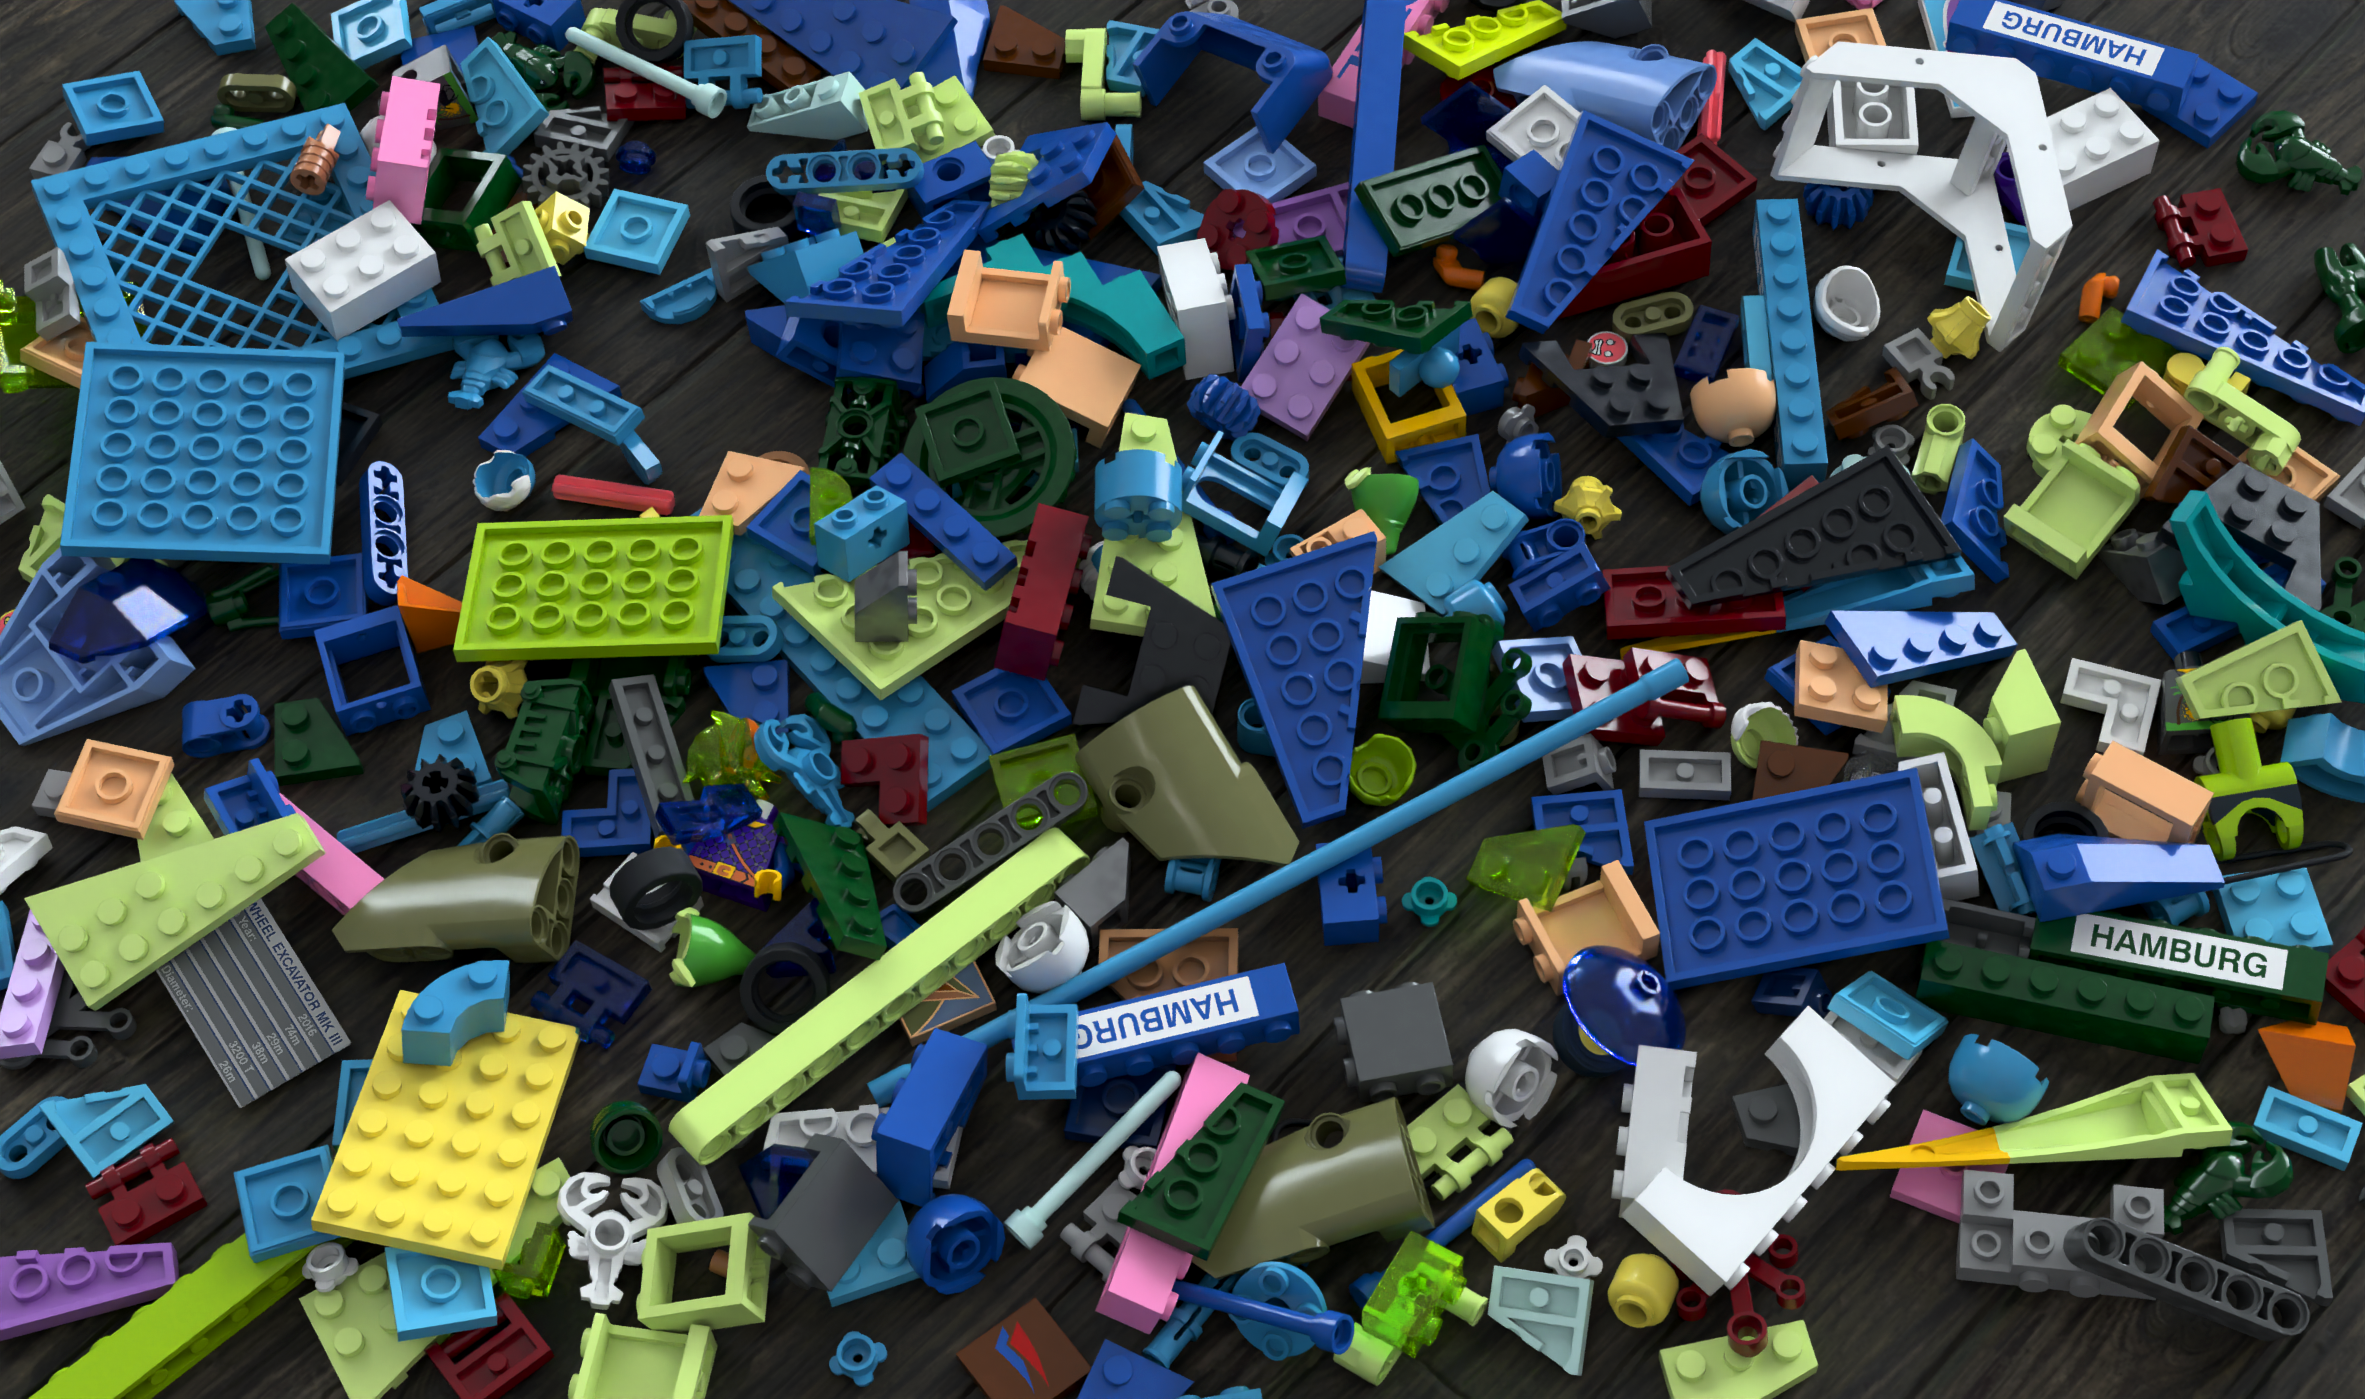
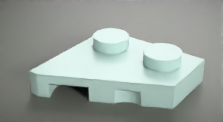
[1488,1265,1594,1376]

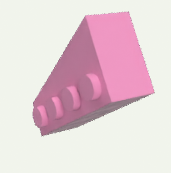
[366,76,440,225]

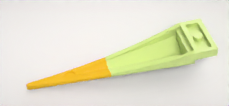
[1836,1073,2233,1171]

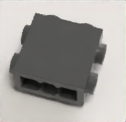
[1333,982,1453,1103]

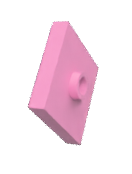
[1890,1109,2009,1223]

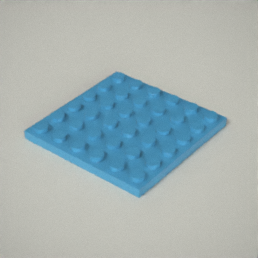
[60,342,345,565]

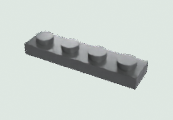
[608,674,702,839]

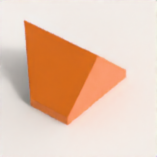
[397,575,462,654]
[2258,1021,2356,1114]

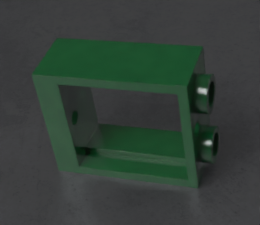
[410,148,521,252]
[1378,611,1495,733]

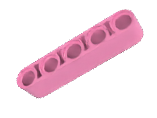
[279,793,384,916]

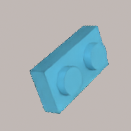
[2252,1086,2363,1171]

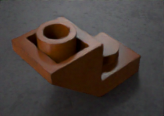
[1512,339,1592,418]

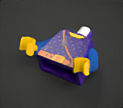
[653,800,795,912]

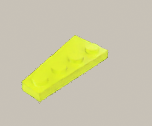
[1403,0,1567,80]

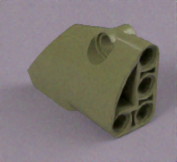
[1075,686,1300,867]
[332,833,580,964]
[1191,1097,1435,1280]

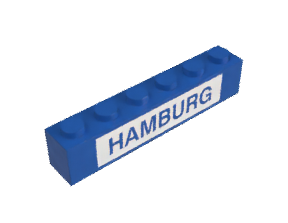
[1946,0,2199,116]
[1011,963,1300,1087]

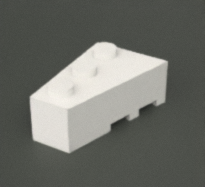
[1611,1045,1697,1218]

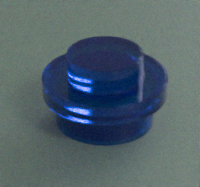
[616,141,656,175]

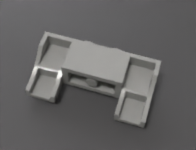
[1956,1169,2164,1300]

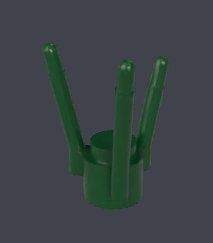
[205,564,279,632]

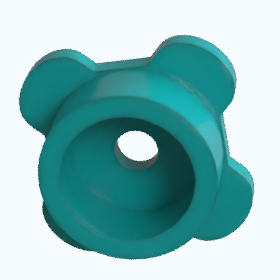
[1402,877,1457,927]

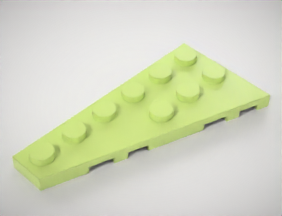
[24,813,326,1011]

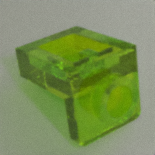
[492,1222,566,1299]

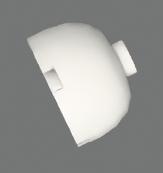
[995,901,1089,994]
[1465,1029,1558,1128]

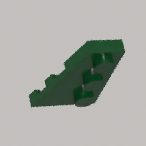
[1319,300,1473,354]

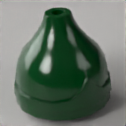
[590,1100,663,1174]

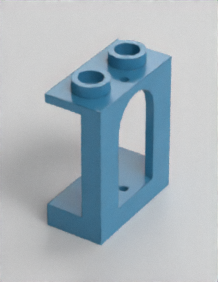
[1182,430,1309,557]

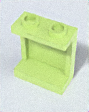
[2004,439,2140,580]
[568,1313,717,1399]

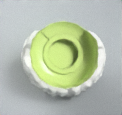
[1731,702,1799,769]

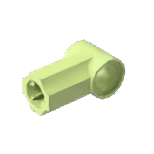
[1911,404,1965,495]

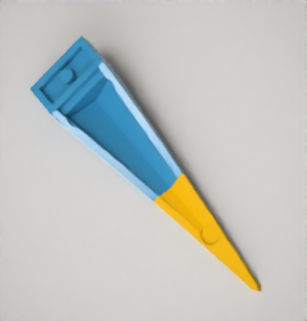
[1620,555,1975,660]

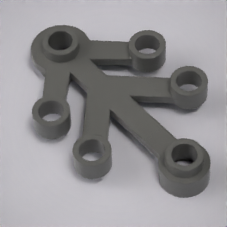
[0,969,149,1070]

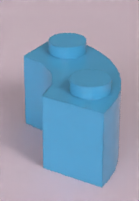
[2280,713,2365,803]
[401,960,510,1066]

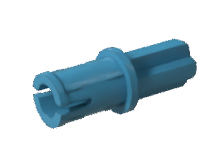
[457,796,525,846]

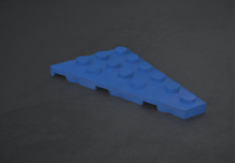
[1211,531,1377,829]

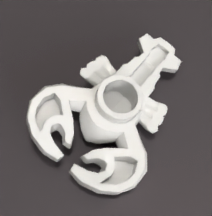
[557,1172,669,1310]

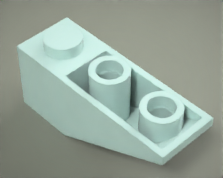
[747,71,869,140]

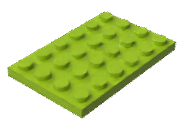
[453,515,734,662]

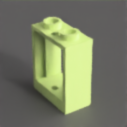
[636,1212,771,1334]

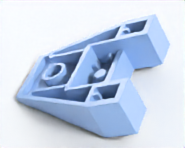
[0,548,196,746]

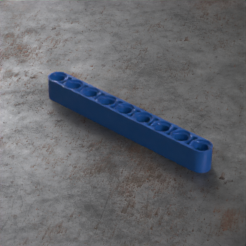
[1340,0,1406,293]

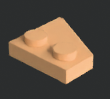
[699,451,806,536]

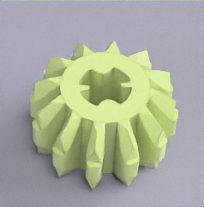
[988,151,1039,217]

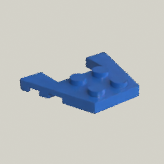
[977,122,1116,243]

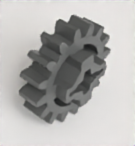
[522,141,610,215]

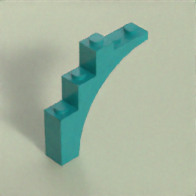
[920,233,1186,380]
[2169,490,2365,704]

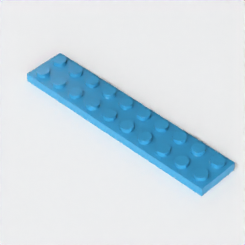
[690,507,997,812]

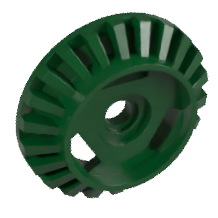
[903,377,1077,542]

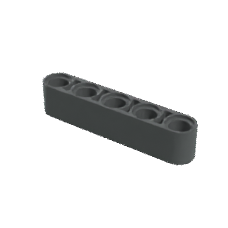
[893,771,1088,916]
[2063,1217,2310,1342]

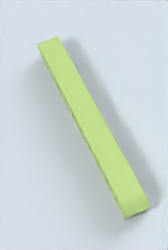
[668,827,1090,1165]

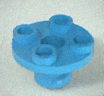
[1229,1261,1327,1361]

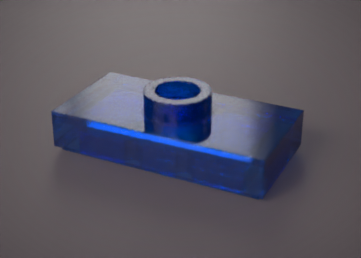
[1674,305,1740,384]

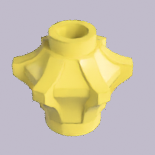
[1927,296,1991,359]
[1553,476,1622,540]
[470,660,528,719]

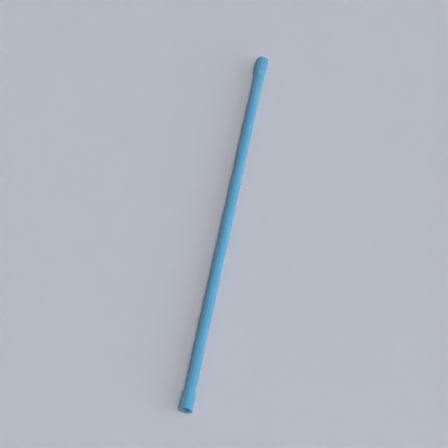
[867,658,1689,1108]

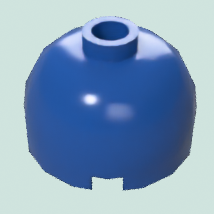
[1489,432,1562,519]
[905,1194,1005,1295]

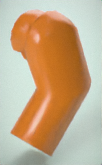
[1433,244,1485,291]
[2078,273,2120,323]

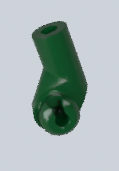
[210,104,264,130]
[805,692,857,745]

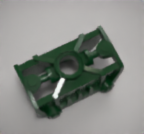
[813,377,909,489]
[494,678,596,825]

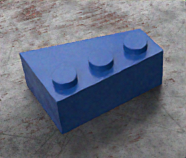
[871,1028,988,1207]

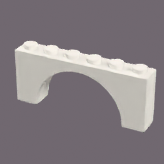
[1621,1006,1896,1296]

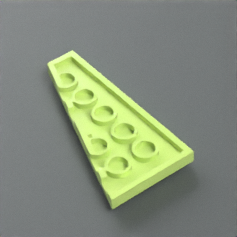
[1090,412,1216,637]
[299,1157,570,1399]

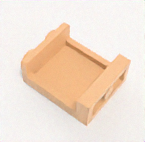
[947,249,1071,352]
[1012,327,1141,448]
[1513,860,1660,996]

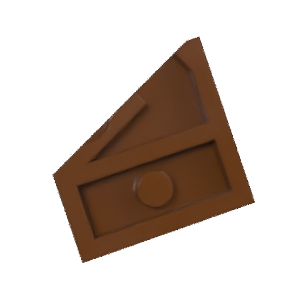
[983,5,1066,79]
[1825,367,1919,440]
[2143,425,2247,504]
[1752,740,1849,800]

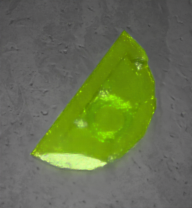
[809,467,853,545]

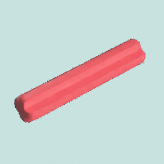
[1697,49,1727,146]
[552,474,675,515]

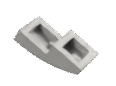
[24,247,81,341]

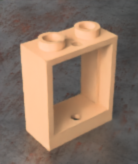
[2075,361,2204,499]
[2075,741,2214,844]

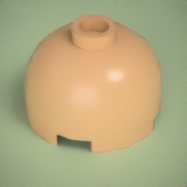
[1690,368,1777,447]

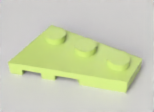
[2175,620,2342,720]
[1658,1320,1818,1399]

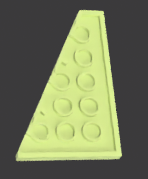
[772,540,1081,701]

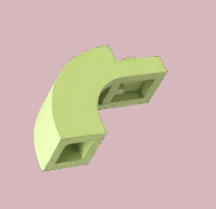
[1890,695,2002,831]

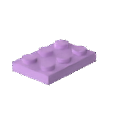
[1241,293,1370,441]

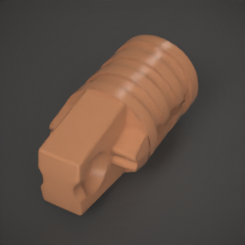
[290,124,341,195]

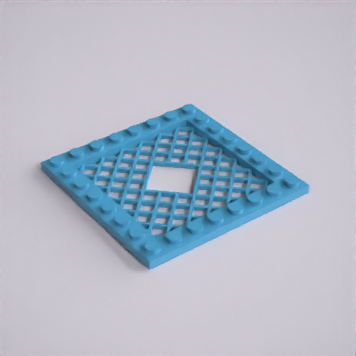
[31,103,454,380]

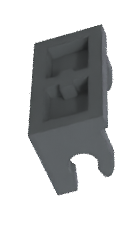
[1938,898,2036,959]

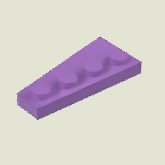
[0,1242,180,1341]

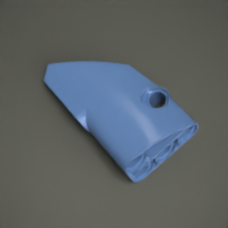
[1493,41,1717,151]

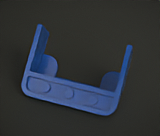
[1133,11,1333,154]

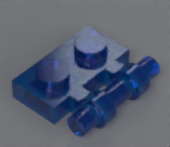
[531,940,652,1049]

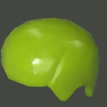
[1348,734,1417,806]

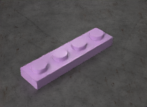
[0,909,65,1059]

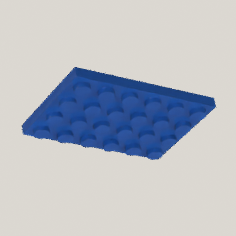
[1644,768,1950,990]

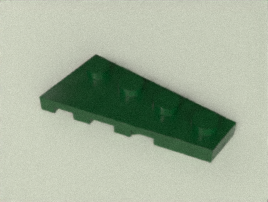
[265,3,380,112]
[772,812,887,960]
[1117,1082,1285,1261]

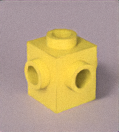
[534,191,590,265]

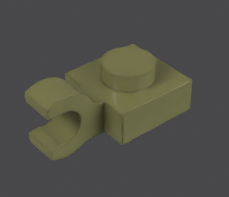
[855,809,930,884]

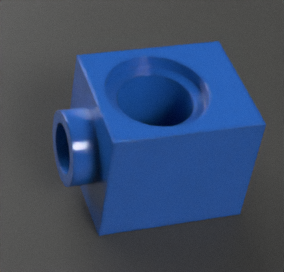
[1498,150,1558,225]

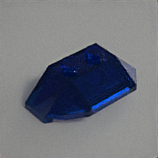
[49,558,207,664]

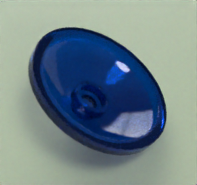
[1563,945,1686,1066]

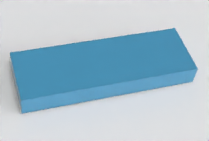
[522,364,645,446]

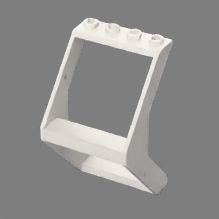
[1770,41,2073,352]

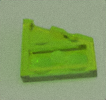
[1466,824,1586,912]

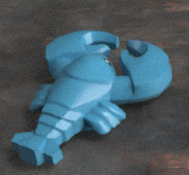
[448,334,545,410]
[754,714,855,828]

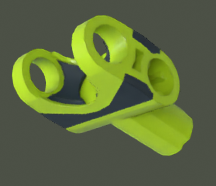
[2194,718,2304,861]

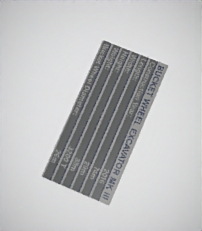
[156,898,351,1108]

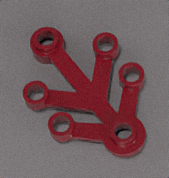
[1670,1189,1806,1357]

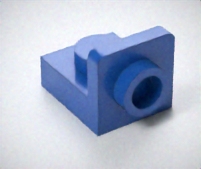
[637,1041,711,1103]

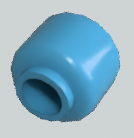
[1443,580,1508,626]

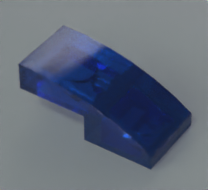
[655,783,763,845]

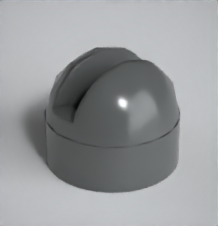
[1550,857,1588,891]

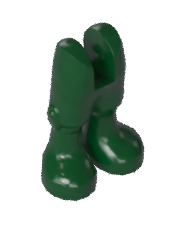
[2314,243,2365,353]

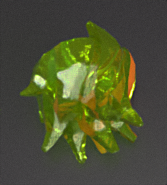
[682,710,781,815]

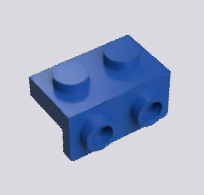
[1508,542,1611,632]
[204,758,296,836]

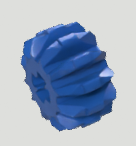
[1803,183,1874,231]
[1187,374,1261,441]

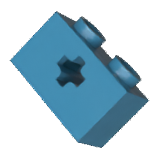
[814,485,910,582]

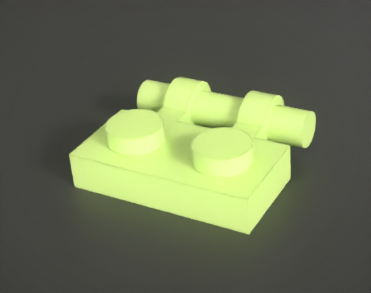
[858,72,944,164]
[474,201,561,286]
[1407,1084,1514,1201]

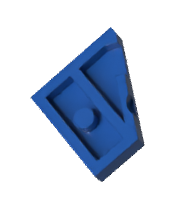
[704,660,791,746]
[1531,789,1634,875]

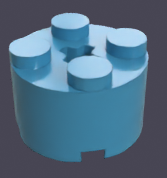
[1094,449,1182,542]

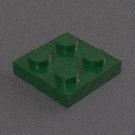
[1245,235,1346,301]
[914,380,1022,488]

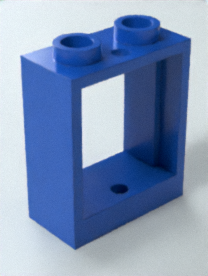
[314,605,431,736]

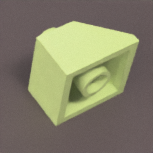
[1983,649,2061,783]

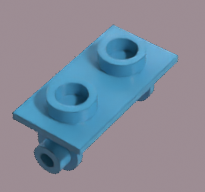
[1969,822,2036,916]

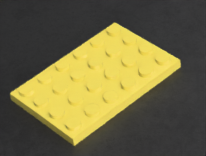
[311,990,581,1270]

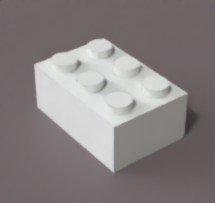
[1827,80,1919,167]
[2006,88,2160,211]
[285,200,441,342]

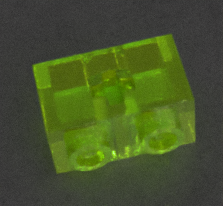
[1362,1230,1467,1358]

